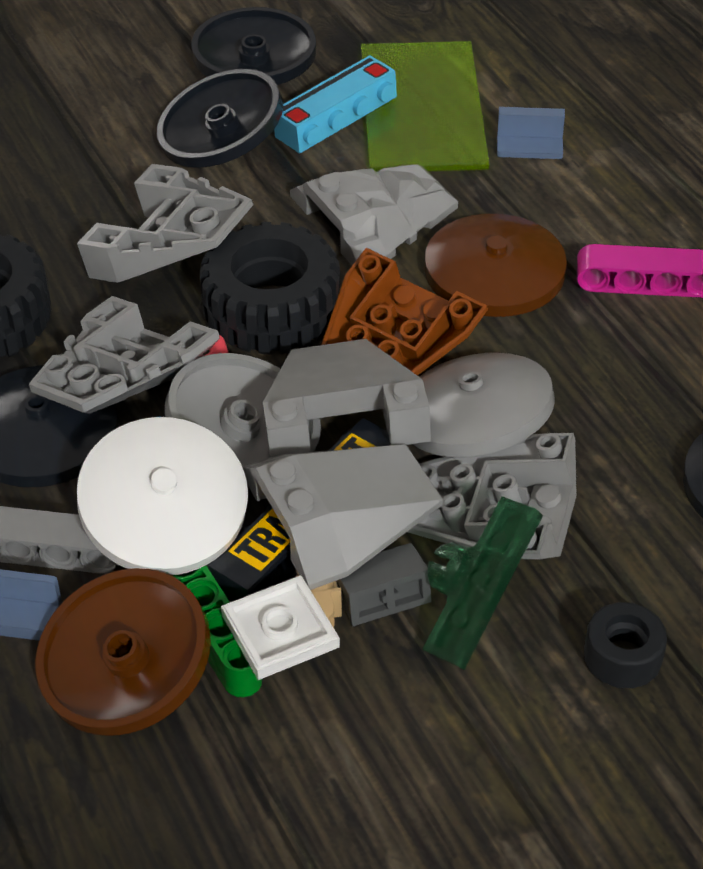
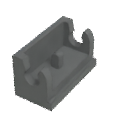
[336,543,431,627]

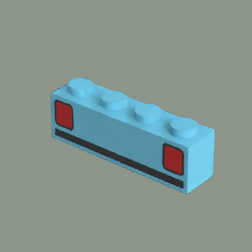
[274,55,397,154]

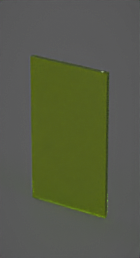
[361,41,489,171]

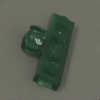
[423,496,543,670]

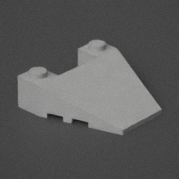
[77,164,253,283]
[262,339,431,458]

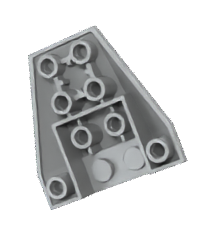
[407,433,577,559]

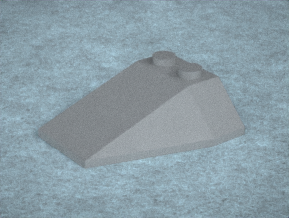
[242,444,443,590]

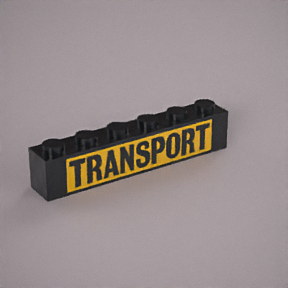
[208,418,391,602]

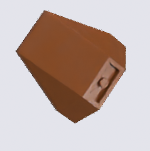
[321,247,488,376]

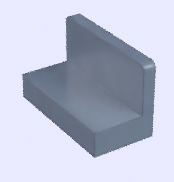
[497,107,565,159]
[0,569,62,640]

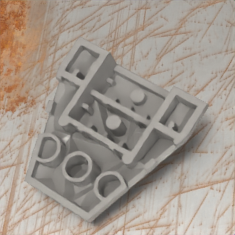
[290,164,458,265]
[29,296,220,414]

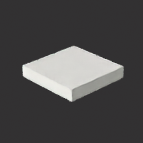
[221,575,340,680]

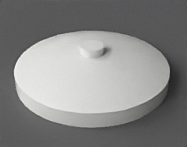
[77,417,248,575]

